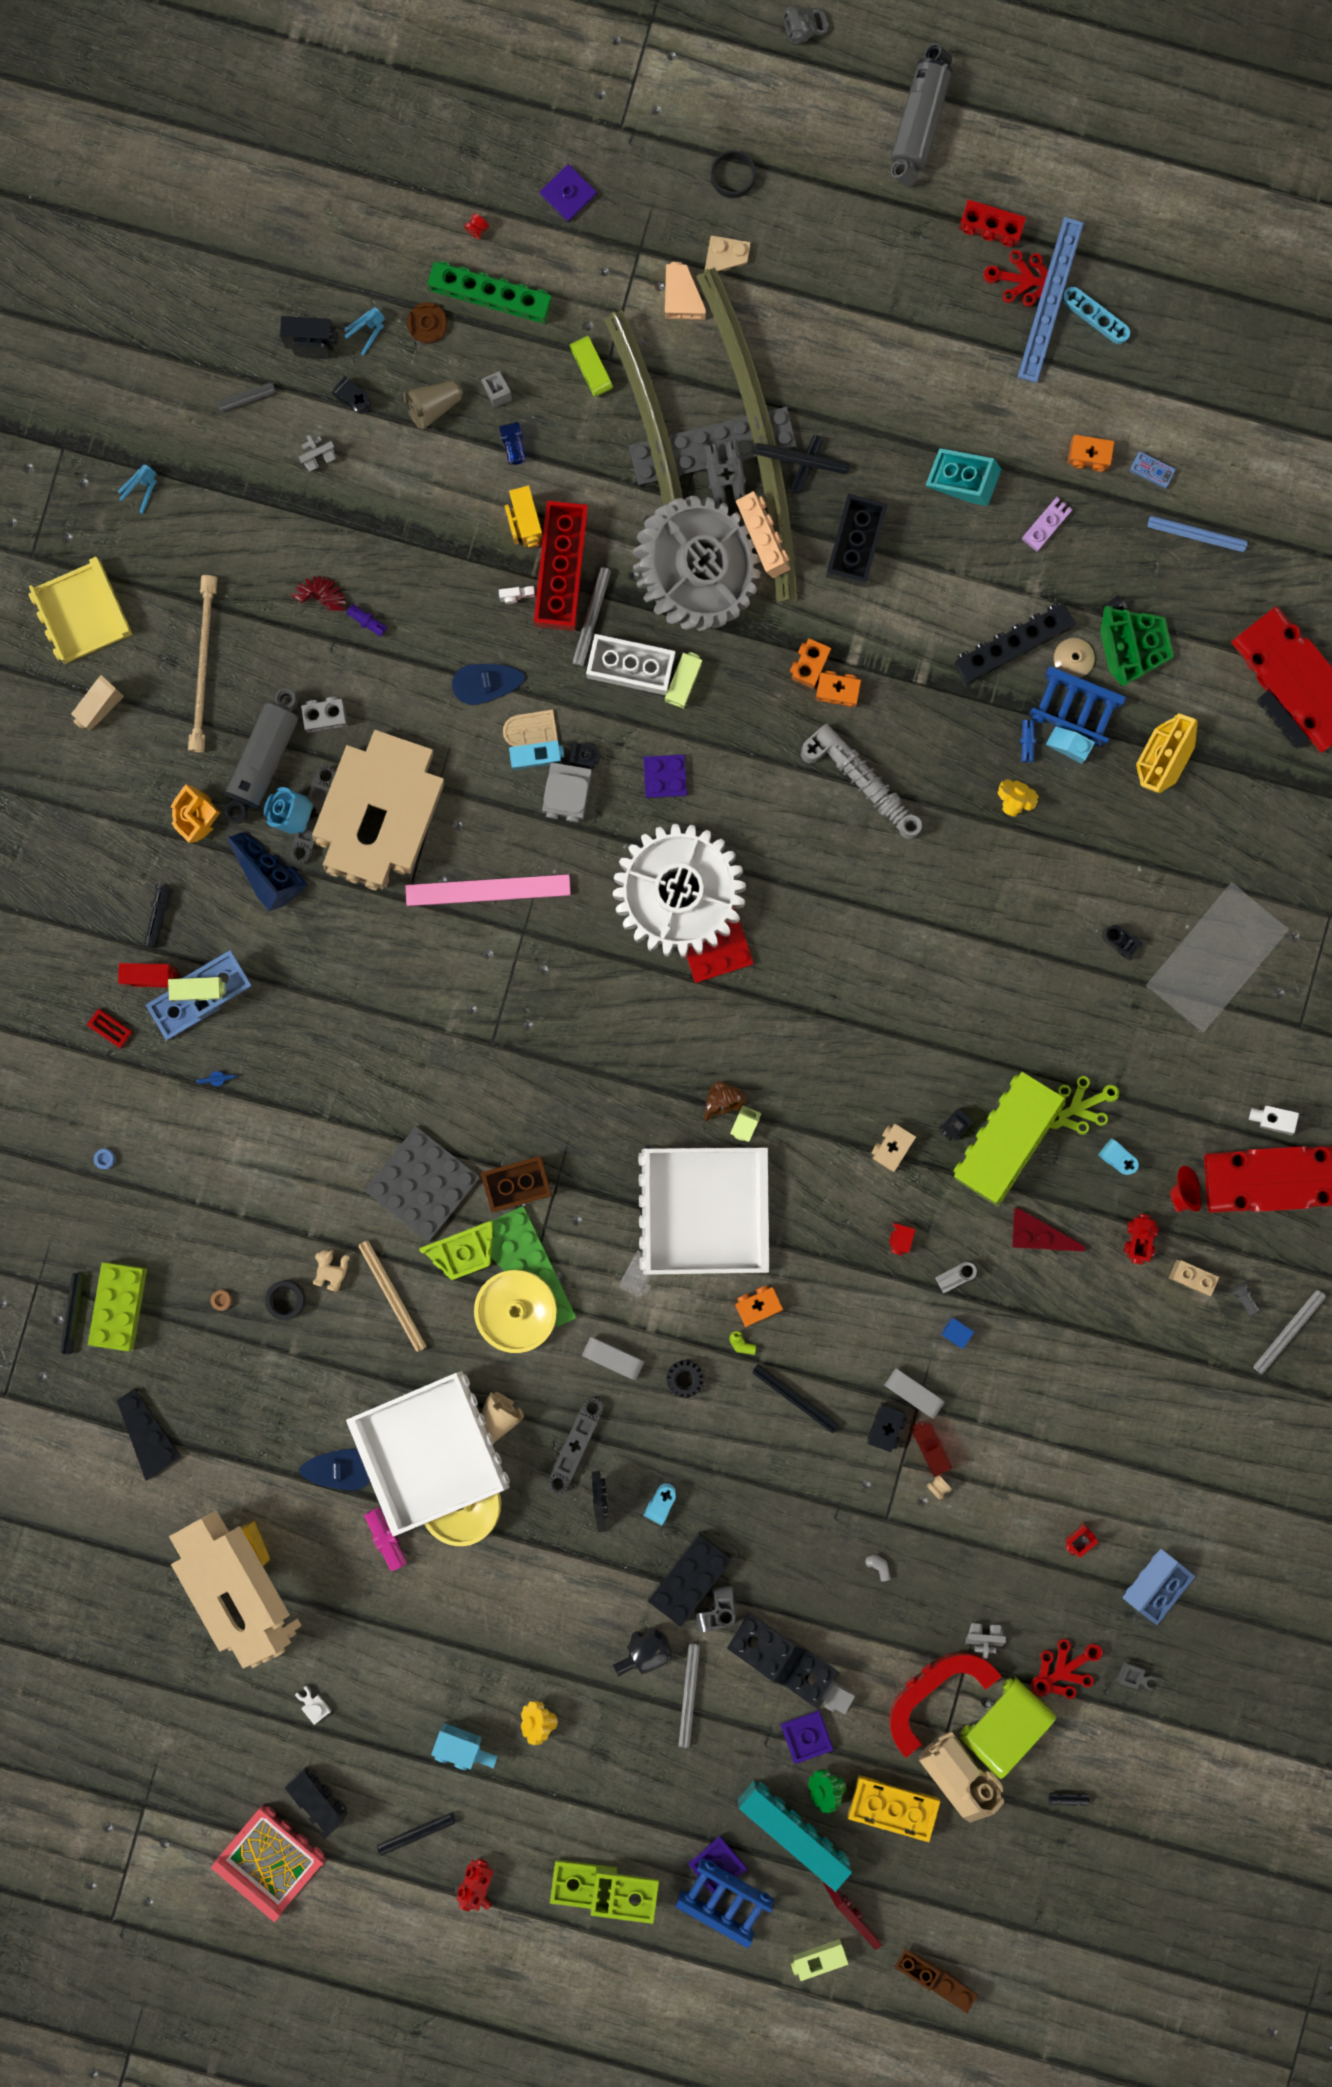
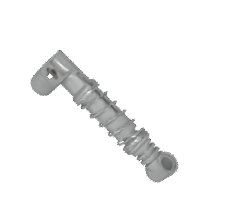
[801,723,922,839]

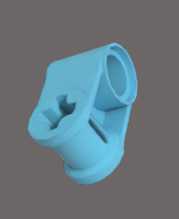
[1098,1138,1139,1175]
[643,1483,676,1526]

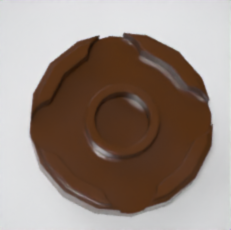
[407,302,448,344]

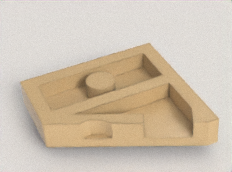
[705,236,751,272]

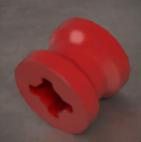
[464,213,489,240]

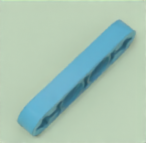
[1062,287,1130,344]

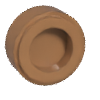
[211,1290,232,1311]

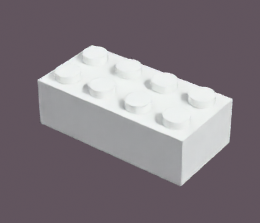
[586,634,675,695]

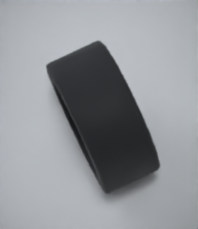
[265,1281,306,1320]

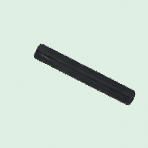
[60,1273,84,1355]
[377,1813,456,1856]

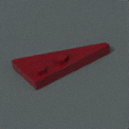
[1012,1208,1085,1252]
[823,1883,882,1950]

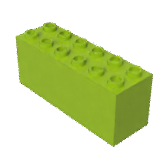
[953,1072,1065,1207]

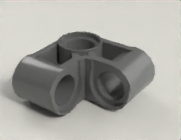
[695,1585,735,1632]

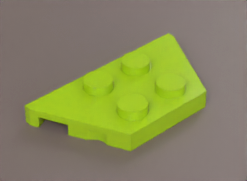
[419,1220,494,1280]

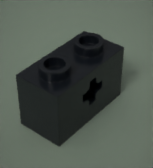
[866,1403,907,1452]

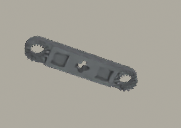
[289,765,336,864]
[547,1397,603,1494]

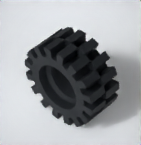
[666,1360,704,1398]

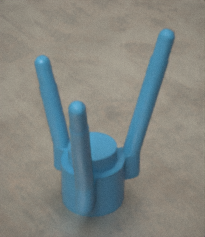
[344,307,385,355]
[118,464,157,514]

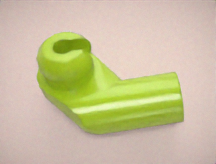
[729,1331,756,1355]

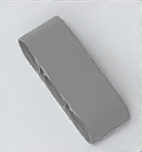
[582,1336,645,1380]
[884,1368,945,1419]

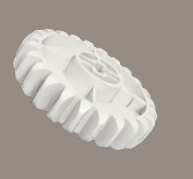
[613,824,746,958]

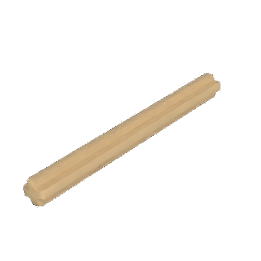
[359,1240,426,1352]

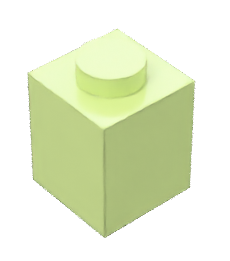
[730,1105,761,1142]

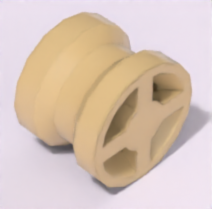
[926,1474,952,1501]

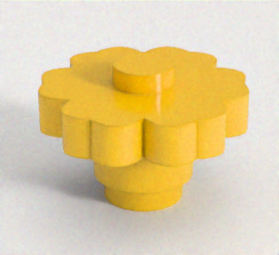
[997,779,1039,816]
[521,1701,558,1745]

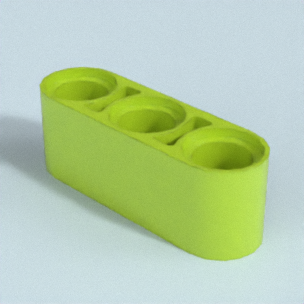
[569,336,613,397]

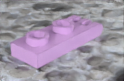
[1022,497,1073,552]

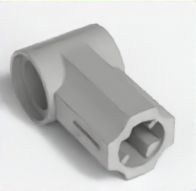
[935,1261,977,1293]

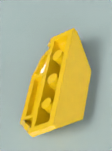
[1136,713,1198,793]

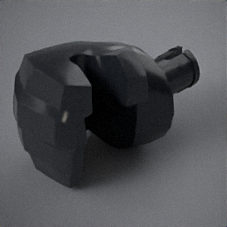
[613,1626,672,1677]

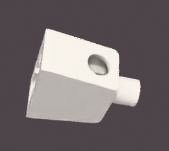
[1249,1106,1299,1136]

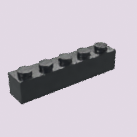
[1257,690,1309,749]

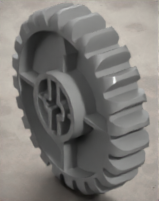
[633,496,761,631]

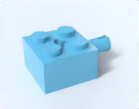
[431,1723,498,1770]

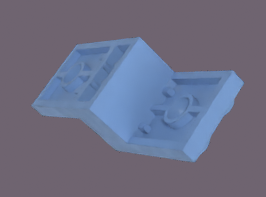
[146,950,252,1041]

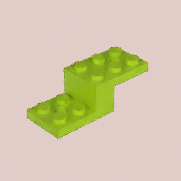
[550,1859,659,1924]

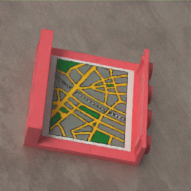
[211,1805,326,1922]

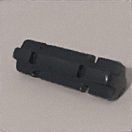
[1048,1792,1090,1806]

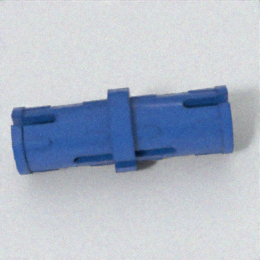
[1020,720,1036,763]

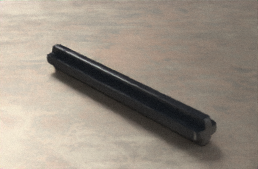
[753,443,850,474]
[752,1364,839,1433]

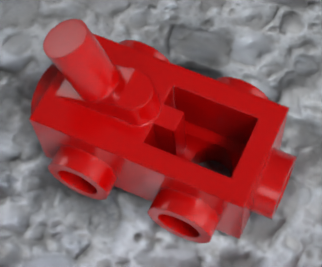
[1124,1214,1158,1265]
[456,1858,494,1912]

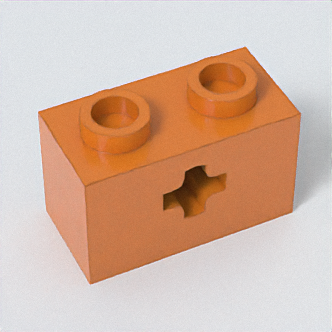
[1067,435,1114,472]
[815,671,861,707]
[734,1285,783,1327]

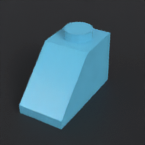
[1046,726,1095,764]

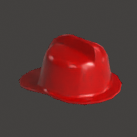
[1170,1165,1201,1212]

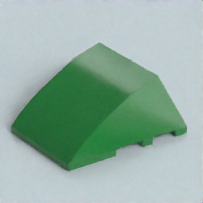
[1100,606,1174,686]

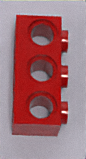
[959,199,1026,247]

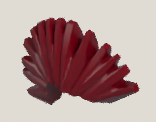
[290,576,346,611]

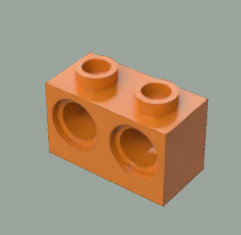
[790,638,831,689]

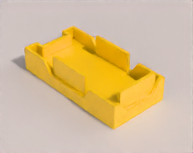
[847,1775,940,1842]

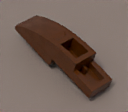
[894,1948,978,2013]

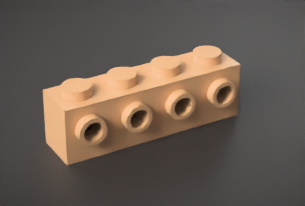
[736,491,791,578]

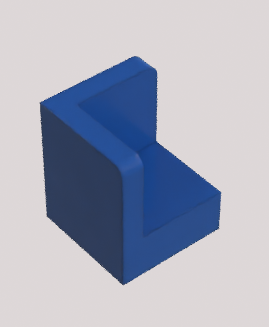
[940,1317,974,1349]

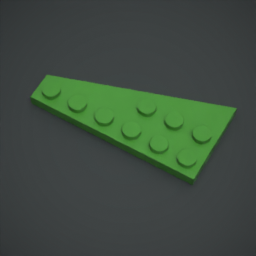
[491,1206,577,1327]

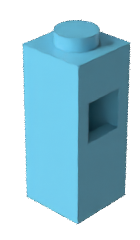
[509,740,565,771]

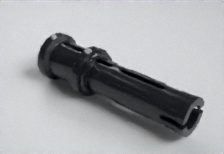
[144,885,174,948]

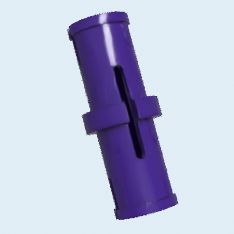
[346,604,387,637]

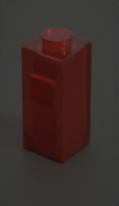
[910,1420,952,1477]

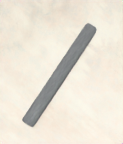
[573,567,611,666]
[1253,1290,1326,1374]
[679,1643,700,1748]

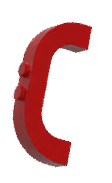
[889,1652,1002,1758]

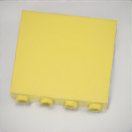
[29,557,133,664]

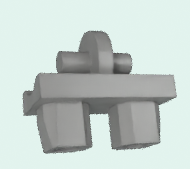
[298,434,336,471]
[965,1623,1006,1659]

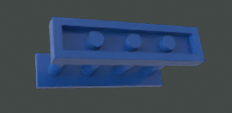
[1029,666,1126,746]
[675,1857,774,1948]

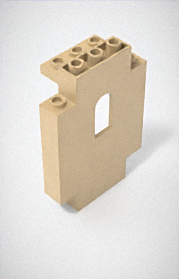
[312,730,444,890]
[169,1510,302,1668]

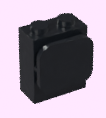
[280,316,338,359]

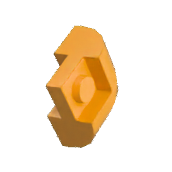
[171,784,221,843]

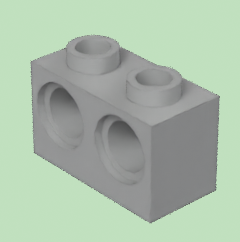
[301,697,348,733]

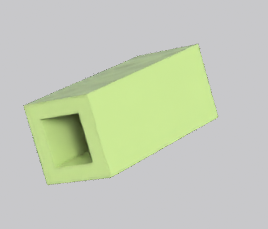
[665,652,702,709]
[168,977,226,1002]
[791,1939,848,1981]

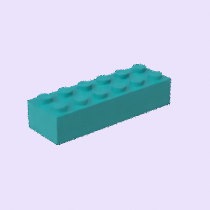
[738,1780,852,1892]

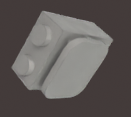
[542,763,592,823]

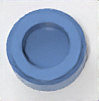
[94,1149,116,1169]

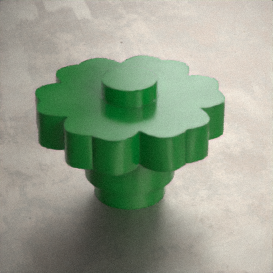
[808,1769,846,1813]

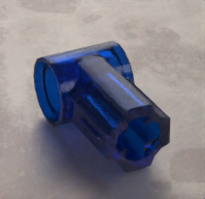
[499,422,526,465]

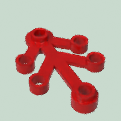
[983,250,1048,307]
[1030,1638,1102,1699]

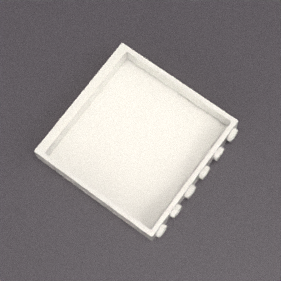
[638,1148,769,1274]
[346,1371,510,1537]

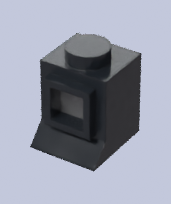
[940,1108,973,1141]

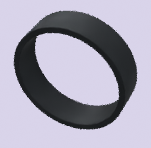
[711,150,756,198]

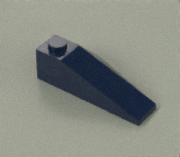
[227,832,308,911]

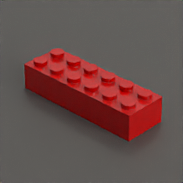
[534,501,588,631]

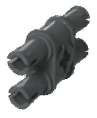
[704,439,747,506]

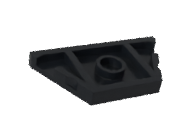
[592,1471,609,1532]

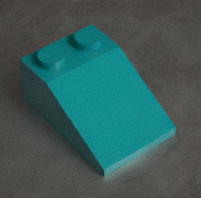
[926,448,1002,506]

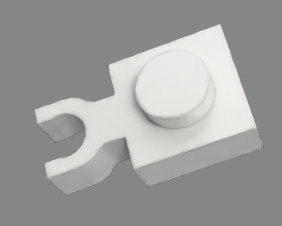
[499,586,535,604]
[295,1685,331,1725]

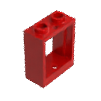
[118,963,179,988]

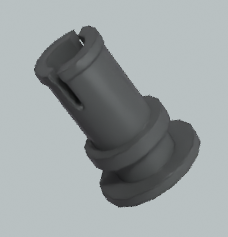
[1230,1282,1260,1315]

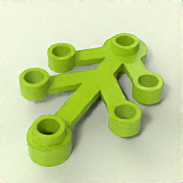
[1050,1076,1119,1135]

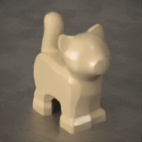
[313,1250,349,1292]

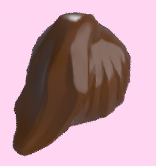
[704,1082,746,1121]

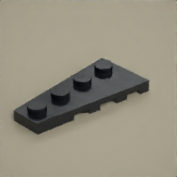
[117,1388,181,1481]

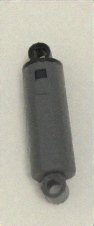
[891,43,953,187]
[224,688,298,824]

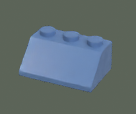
[1122,1549,1196,1625]

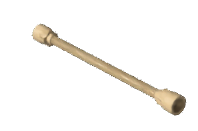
[188,575,218,752]

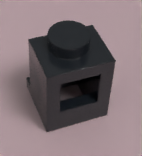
[569,742,601,769]

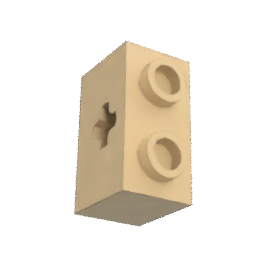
[871,1124,916,1172]
[1168,1260,1219,1296]

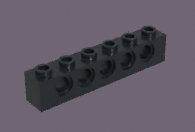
[954,603,1076,686]

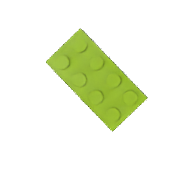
[88,1262,147,1352]

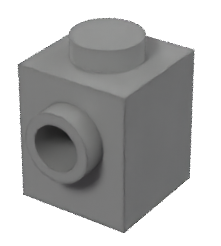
[823,1682,855,1714]

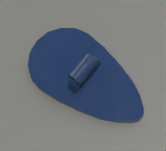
[452,664,525,705]
[299,1449,370,1490]

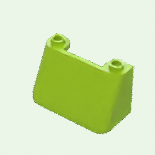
[959,1676,1056,1779]

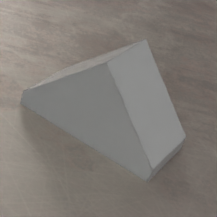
[481,371,512,408]

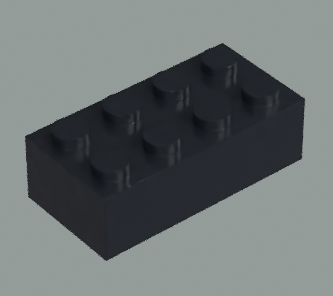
[826,493,888,588]
[648,1532,732,1627]

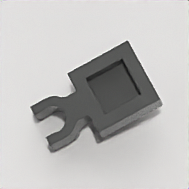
[1117,1661,1157,1691]

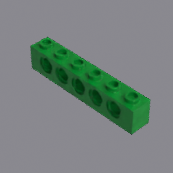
[427,261,552,325]

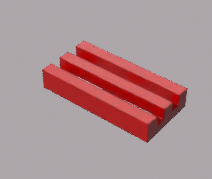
[87,1008,133,1049]

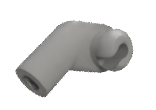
[865,1555,891,1581]

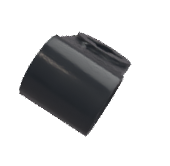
[332,376,371,414]
[1102,925,1143,961]

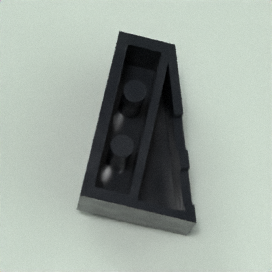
[285,1767,348,1840]

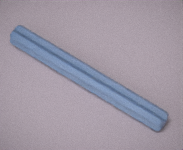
[1148,516,1247,552]

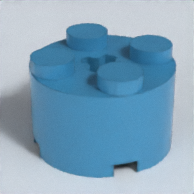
[264,787,313,834]

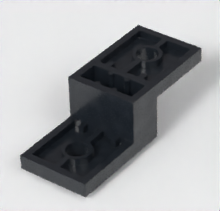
[727,1613,840,1709]

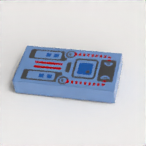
[1129,451,1176,489]

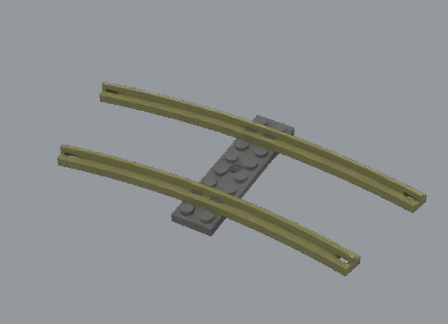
[604,267,797,602]

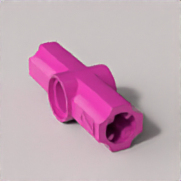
[364,1507,407,1571]

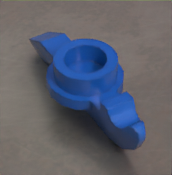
[196,1071,238,1086]

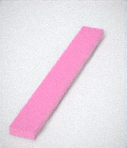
[405,875,571,906]

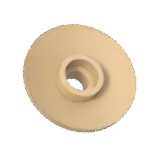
[1054,638,1095,678]

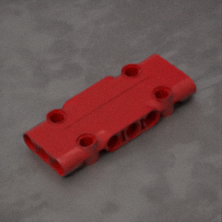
[1231,605,1332,753]
[1204,1146,1332,1213]

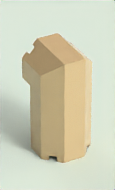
[919,1731,1004,1823]

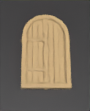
[503,710,558,747]

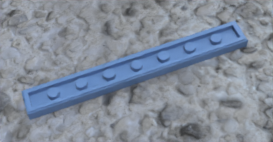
[1017,217,1084,383]

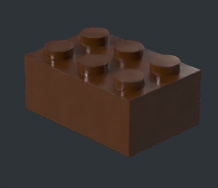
[481,1156,553,1213]

